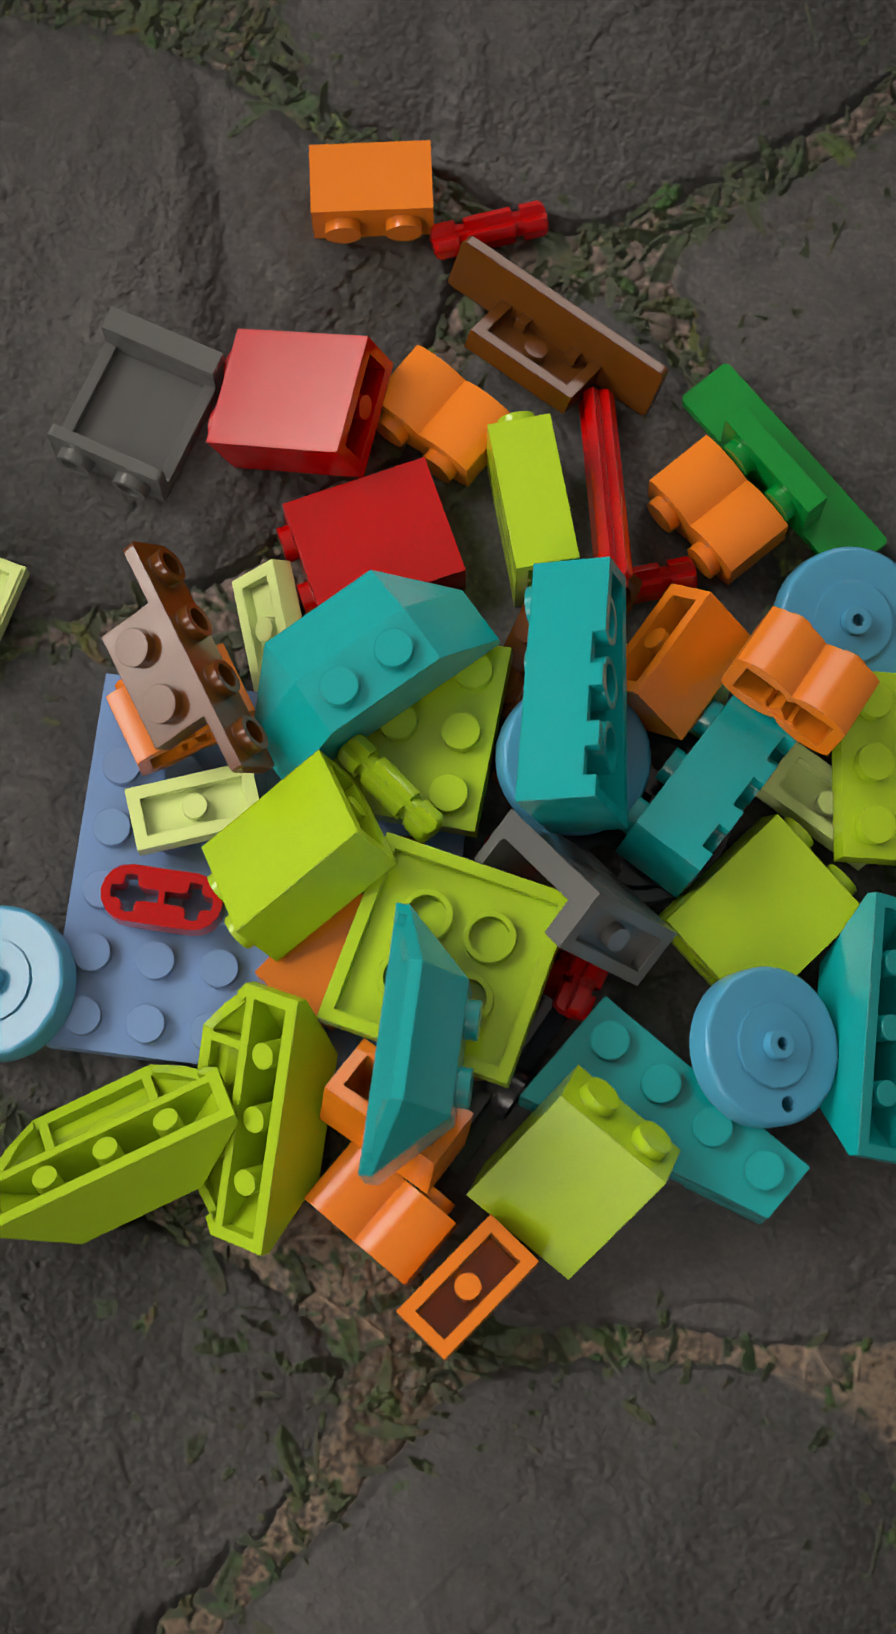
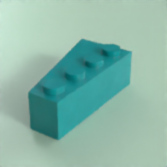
[515,557,628,834]
[615,695,797,898]
[519,996,810,1225]

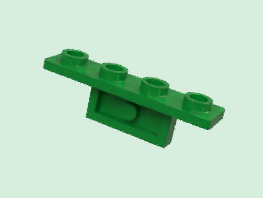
[682,363,887,555]

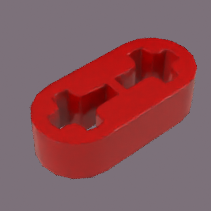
[100,864,225,936]

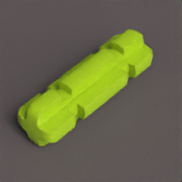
[337,734,445,843]

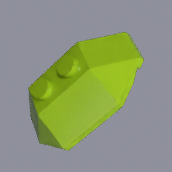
[197,981,338,1256]
[0,1064,239,1244]

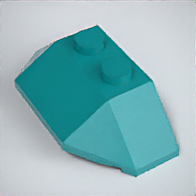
[254,570,500,780]
[817,892,896,1164]
[358,903,483,1186]

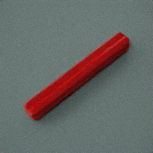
[579,387,633,588]

